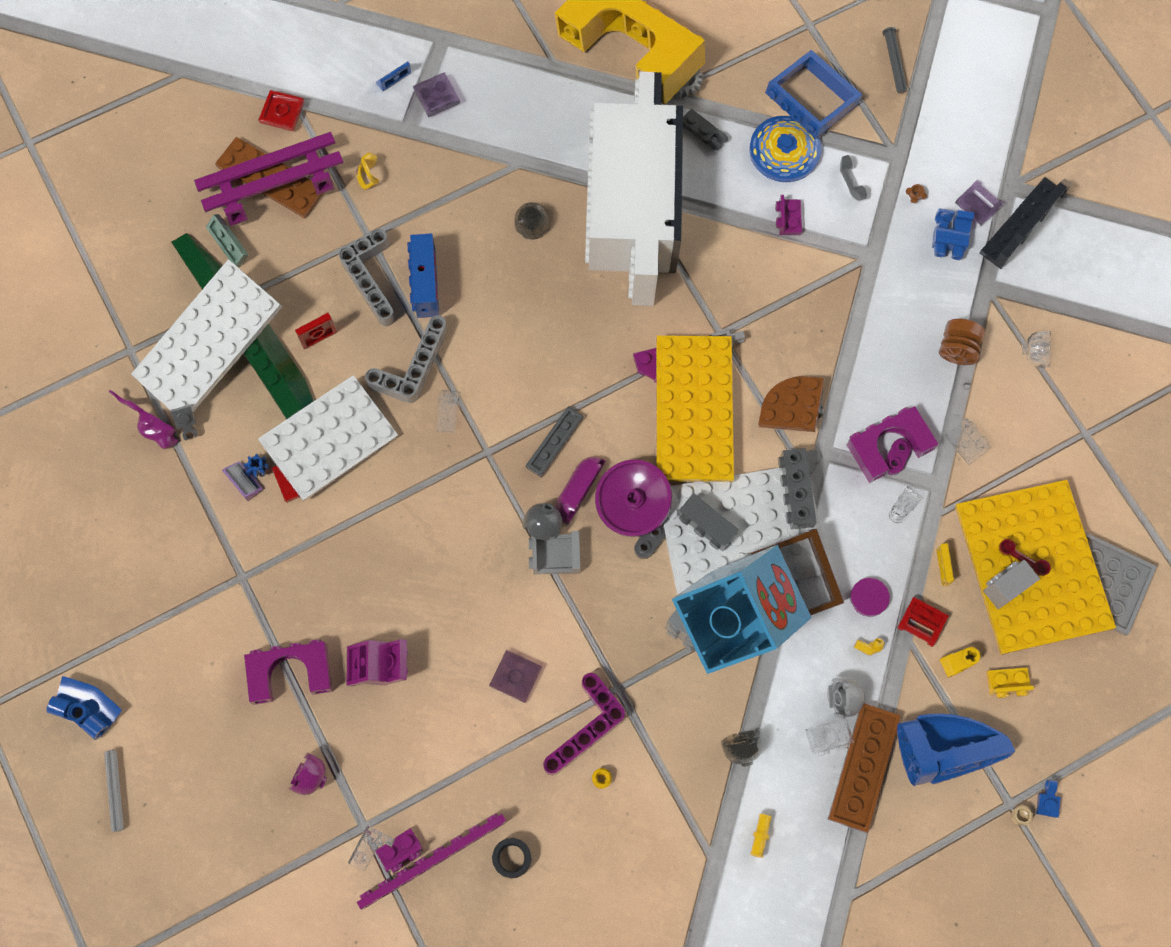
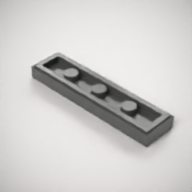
[525,406,584,478]

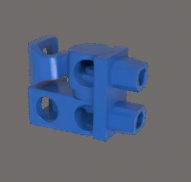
[931,208,974,261]

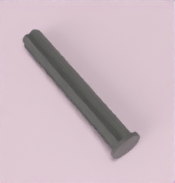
[882,27,907,94]

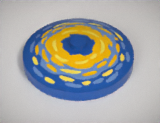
[749,116,821,182]

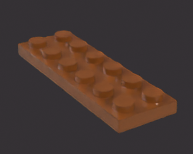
[215,137,325,219]
[827,703,901,833]

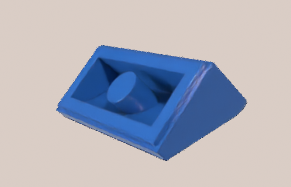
[376,61,411,91]

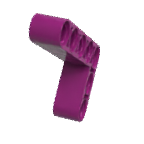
[543,673,625,776]

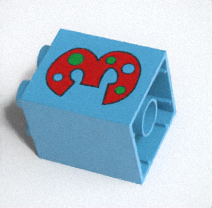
[672,545,812,674]

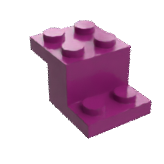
[346,639,408,686]

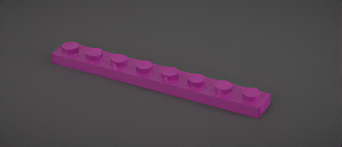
[357,813,507,910]

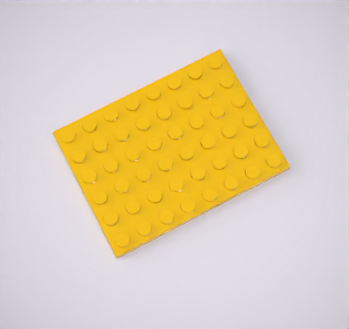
[955,480,1116,655]

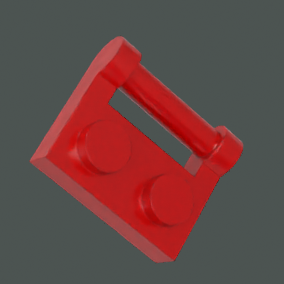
[897,597,949,647]

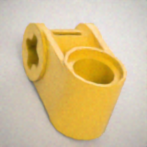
[939,647,980,678]

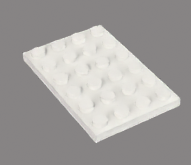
[258,375,398,502]

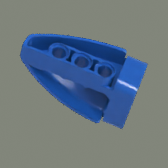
[897,714,1015,786]

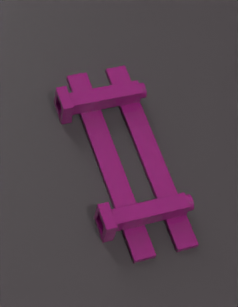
[194,132,344,226]

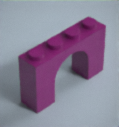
[846,406,939,483]
[244,639,333,705]

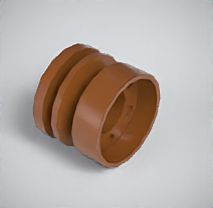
[939,319,985,365]

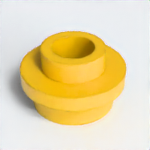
[592,768,612,789]

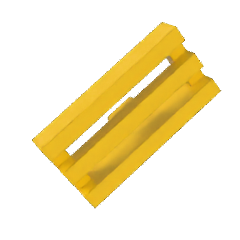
[936,543,954,586]

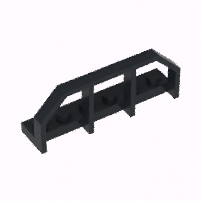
[979,177,1072,269]

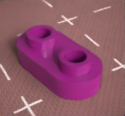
[885,439,911,475]

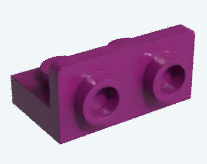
[775,195,802,235]
[375,828,424,873]

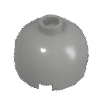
[827,677,865,718]

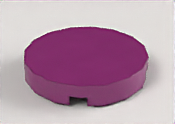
[850,578,890,617]

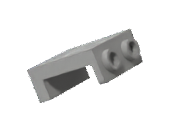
[529,531,580,575]

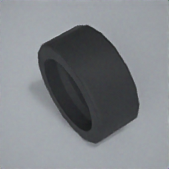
[492,838,532,879]

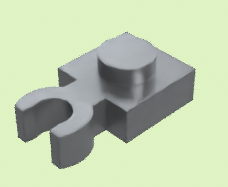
[171,404,198,441]

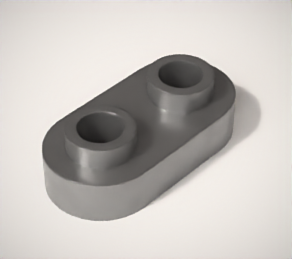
[634,526,665,559]

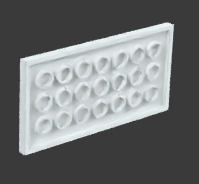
[131,259,283,412]

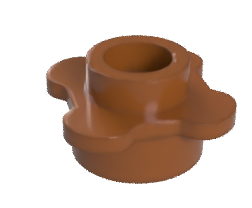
[905,184,927,203]

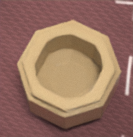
[1011,805,1033,826]

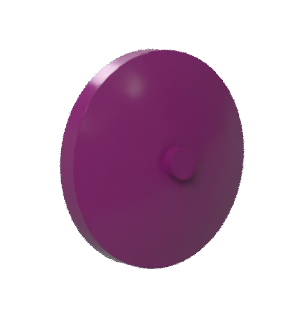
[595,460,673,537]

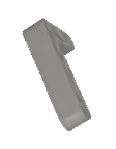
[339,228,395,326]
[365,315,447,403]

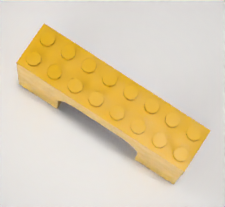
[554,0,705,105]

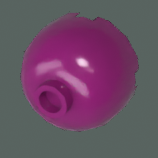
[289,752,327,795]

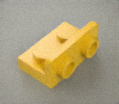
[986,668,1034,698]

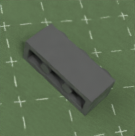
[678,493,739,551]

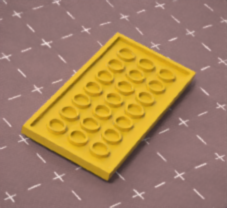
[656,335,734,482]

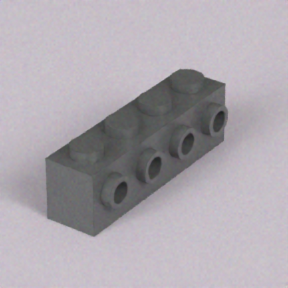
[778,448,817,530]

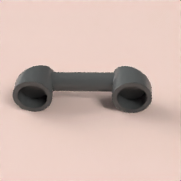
[840,155,867,201]

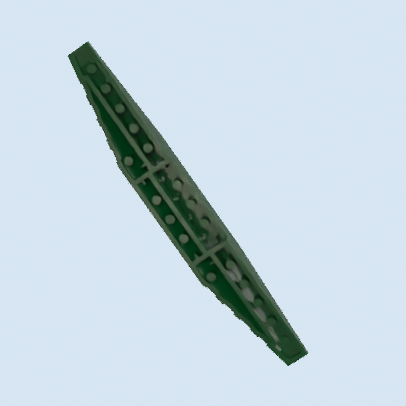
[171,233,314,420]

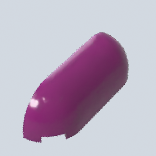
[556,456,606,525]

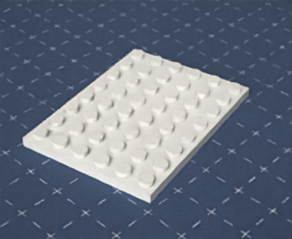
[663,468,829,595]

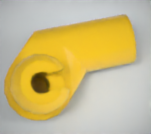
[853,638,884,655]

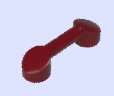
[998,539,1051,576]

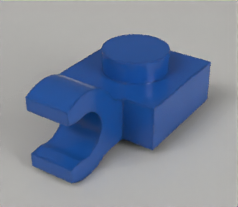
[1036,780,1061,818]

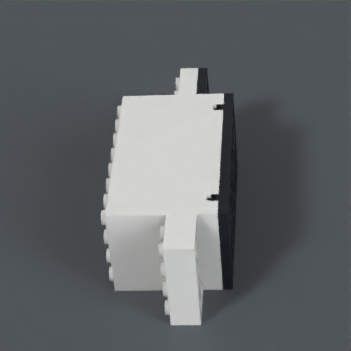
[585,72,683,306]

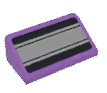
[222,461,263,501]

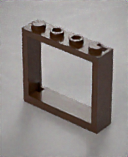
[747,529,844,615]

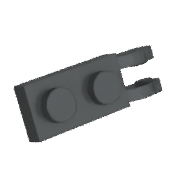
[683,108,728,150]

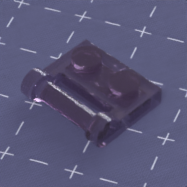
[955,179,1005,226]

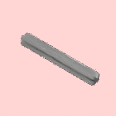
[104,750,124,832]

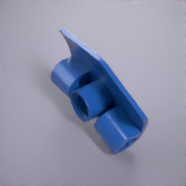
[46,676,122,740]

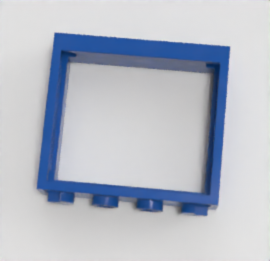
[765,50,862,138]

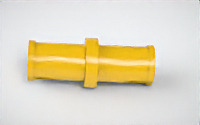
[750,814,772,858]

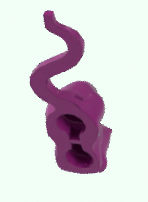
[109,390,179,449]

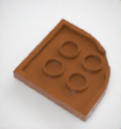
[758,377,824,432]

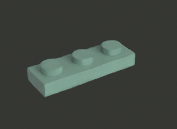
[206,214,249,267]

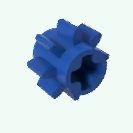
[244,453,269,479]

